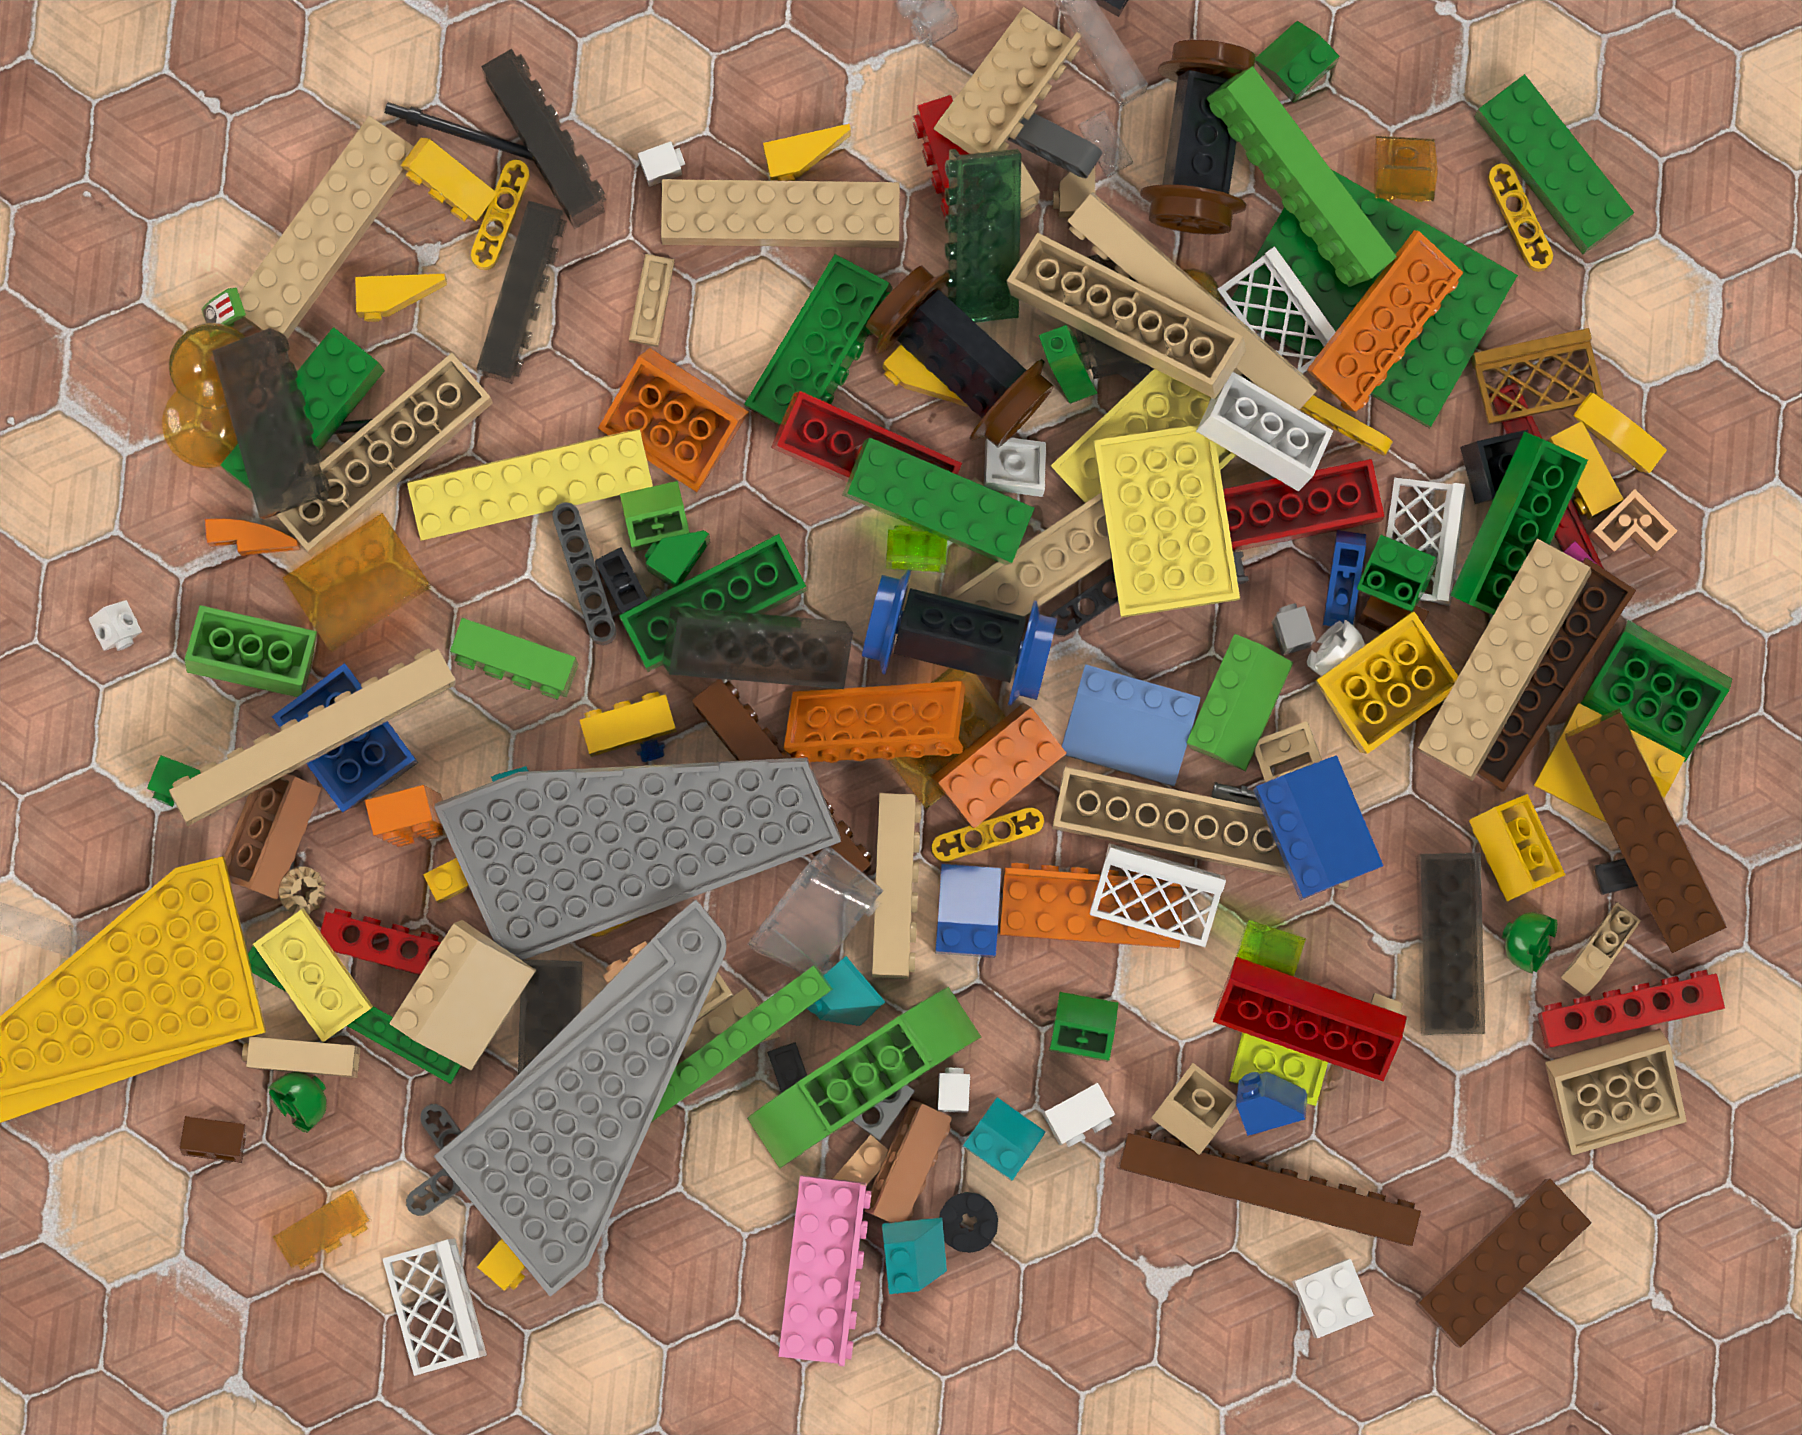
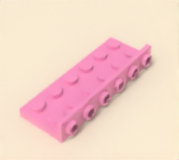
[778,1175,872,1366]

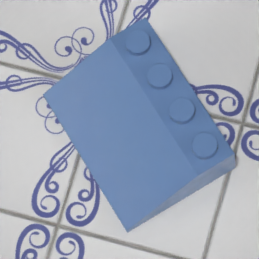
[1062,664,1201,786]

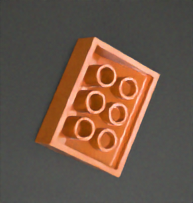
[598,348,749,492]

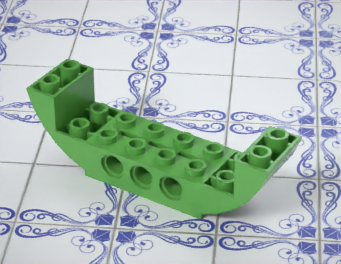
[747,987,981,1168]

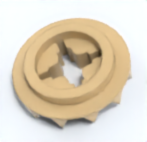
[279,867,326,914]

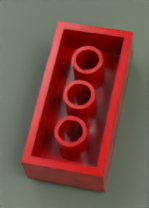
[913,95,988,229]

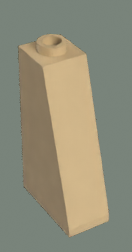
[242,1037,361,1078]

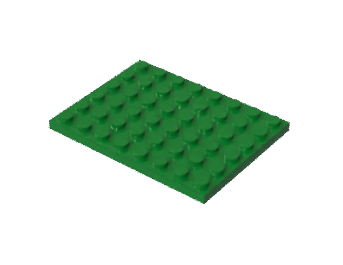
[1226,169,1518,429]

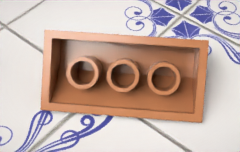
[224,774,321,900]

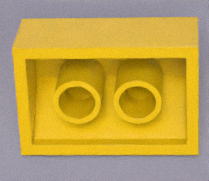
[1469,794,1566,901]

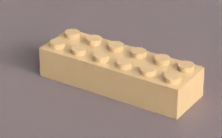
[872,793,921,979]

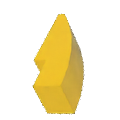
[1573,392,1667,473]

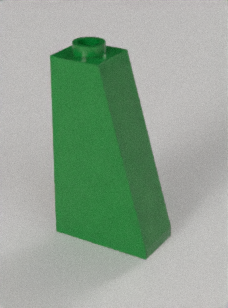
[1039,325,1098,404]

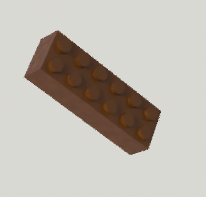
[1415,1178,1592,1348]

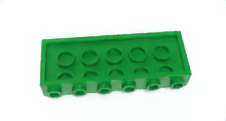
[744,254,893,426]

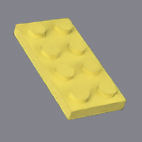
[253,908,373,1042]

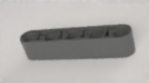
[1007,113,1103,179]
[552,502,616,645]

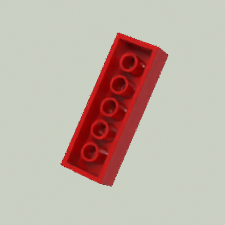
[771,391,962,482]
[1223,459,1385,552]
[1213,957,1407,1082]

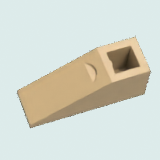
[1561,902,1641,996]

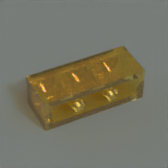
[273,1189,372,1270]

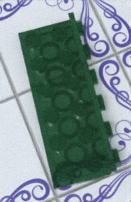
[944,149,1021,323]

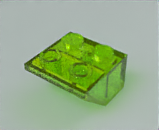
[1233,920,1306,976]

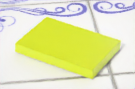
[1228,1032,1328,1106]

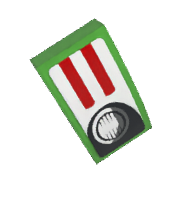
[201,288,246,337]

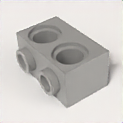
[1271,603,1316,656]
[852,1085,915,1141]

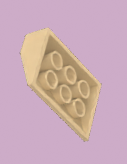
[389,920,536,1070]
[1545,1029,1687,1155]

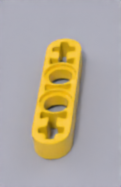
[471,160,530,270]
[1487,163,1553,272]
[1300,395,1393,456]
[931,807,1044,862]

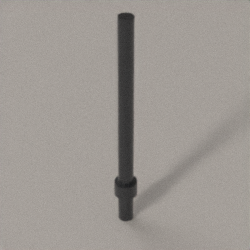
[384,102,557,167]

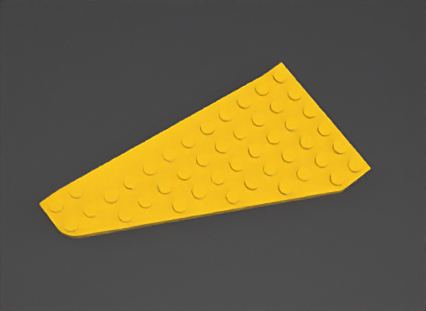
[0,856,266,1123]

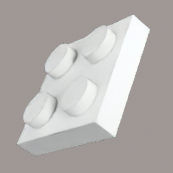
[984,438,1046,497]

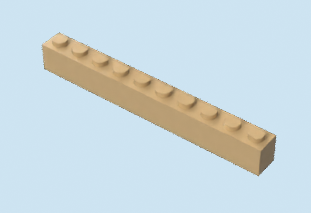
[1068,193,1318,410]
[169,649,455,827]

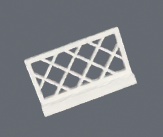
[1217,246,1336,374]
[1386,478,1466,606]
[1089,843,1226,947]
[383,1238,487,1376]

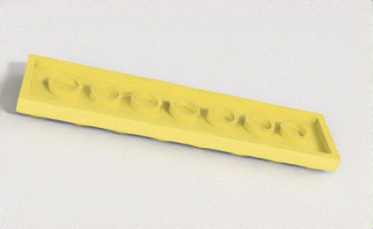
[407,428,653,541]

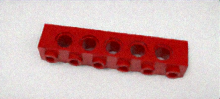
[320,908,441,975]
[1537,969,1725,1049]

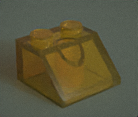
[1374,136,1438,202]

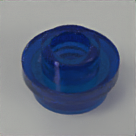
[636,738,666,762]

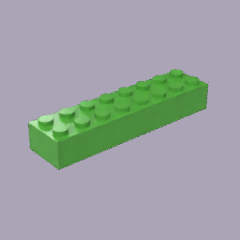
[1206,66,1397,287]

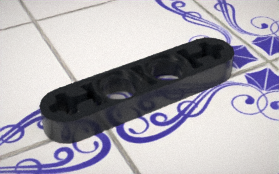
[1050,572,1118,637]

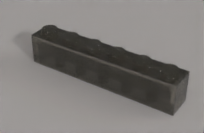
[476,201,567,384]

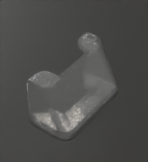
[747,846,884,975]

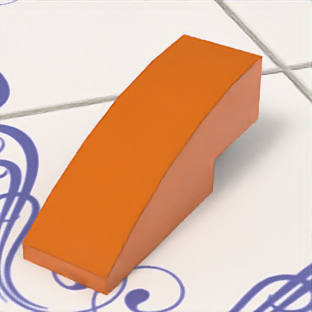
[205,518,301,556]

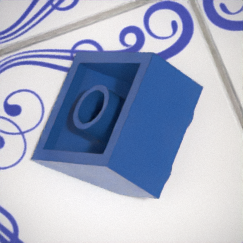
[1236,1072,1307,1136]

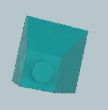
[807,956,885,1026]

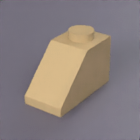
[1053,167,1095,217]

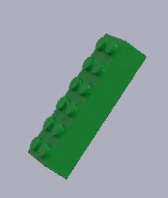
[1474,74,1634,255]
[220,327,385,506]
[1450,431,1588,615]
[842,438,1034,565]
[619,534,807,672]

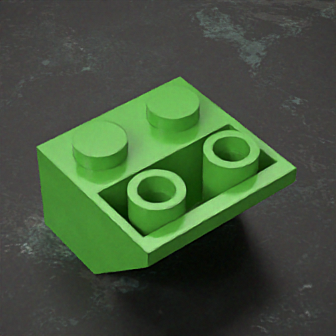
[620,481,690,552]

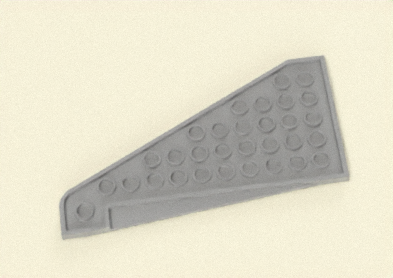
[434,899,726,1297]

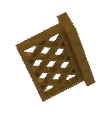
[1470,328,1604,425]

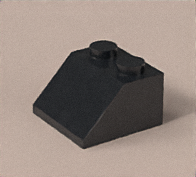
[1460,429,1528,504]

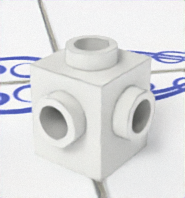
[89,600,142,651]

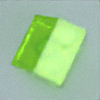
[886,525,947,573]

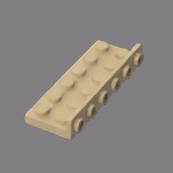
[934,7,1082,166]

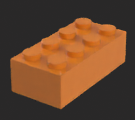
[931,703,1067,828]
[365,785,444,847]

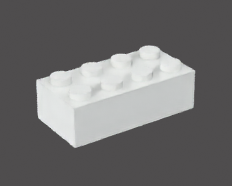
[1196,372,1333,491]

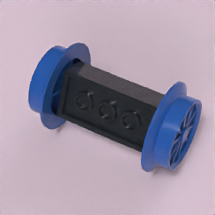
[862,569,1057,706]

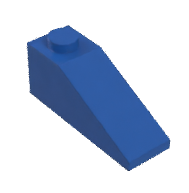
[1323,530,1366,626]

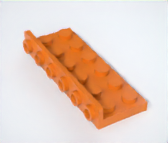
[1307,230,1464,412]
[784,681,966,763]
[1000,863,1184,949]

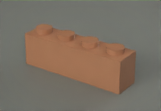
[863,1100,952,1223]

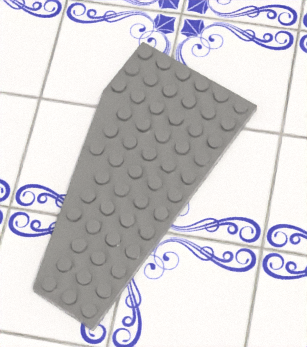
[434,757,841,960]

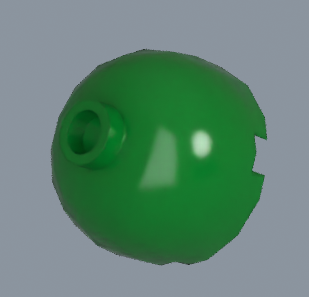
[1502,912,1558,974]
[269,1072,327,1133]

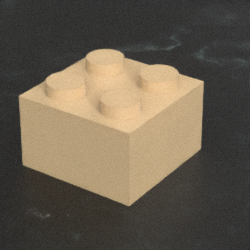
[1151,1063,1237,1155]

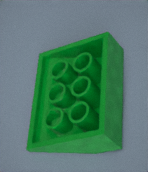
[1581,620,1733,762]

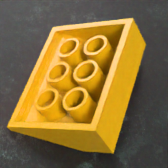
[1316,611,1459,754]
[1533,703,1685,823]

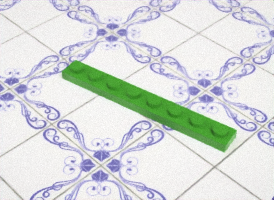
[651,965,833,1123]

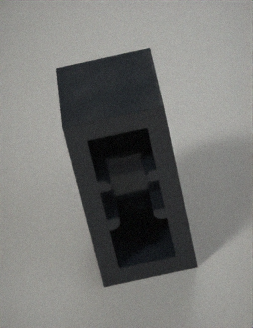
[595,547,648,614]

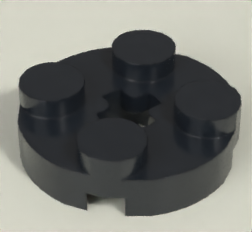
[939,1192,998,1253]

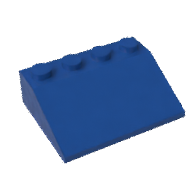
[272,663,418,813]
[1253,755,1384,901]

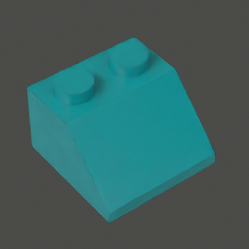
[962,1097,1046,1181]
[882,1217,947,1294]

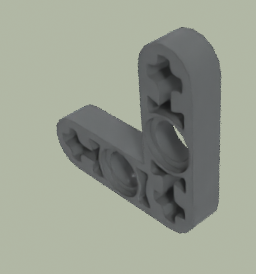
[406,1104,461,1216]

